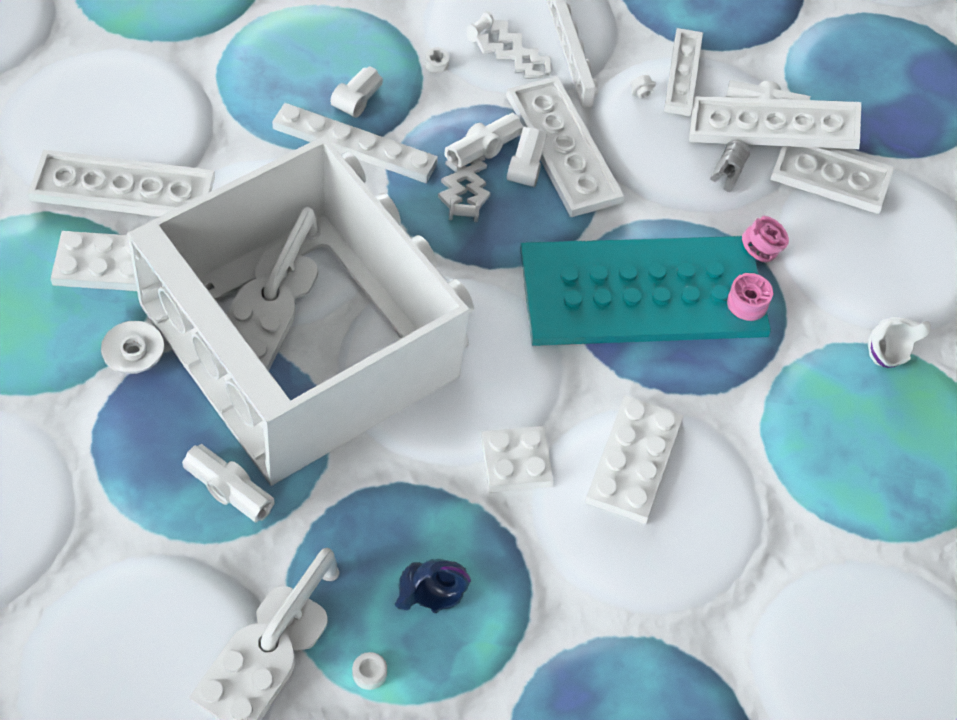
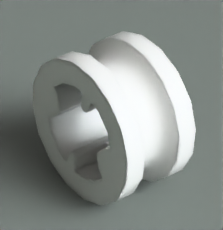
[425,47,450,73]

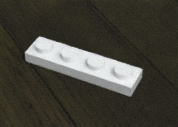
[664,28,703,116]

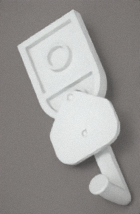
[226,206,320,371]
[189,548,339,720]

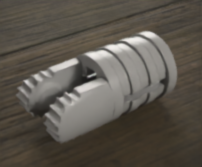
[710,140,750,192]

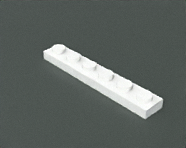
[546,0,598,108]
[272,103,438,183]

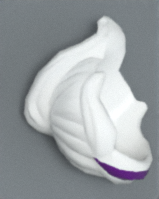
[868,317,931,368]

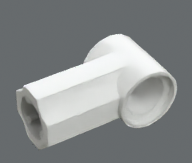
[330,66,383,118]
[507,127,547,187]

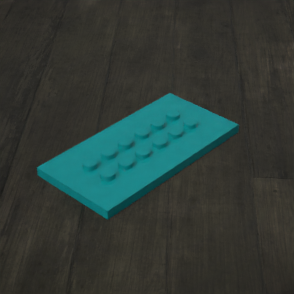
[520,236,771,346]

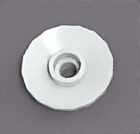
[101,321,164,374]

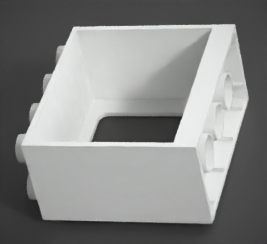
[127,135,474,486]

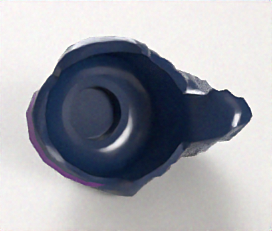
[395,559,471,613]

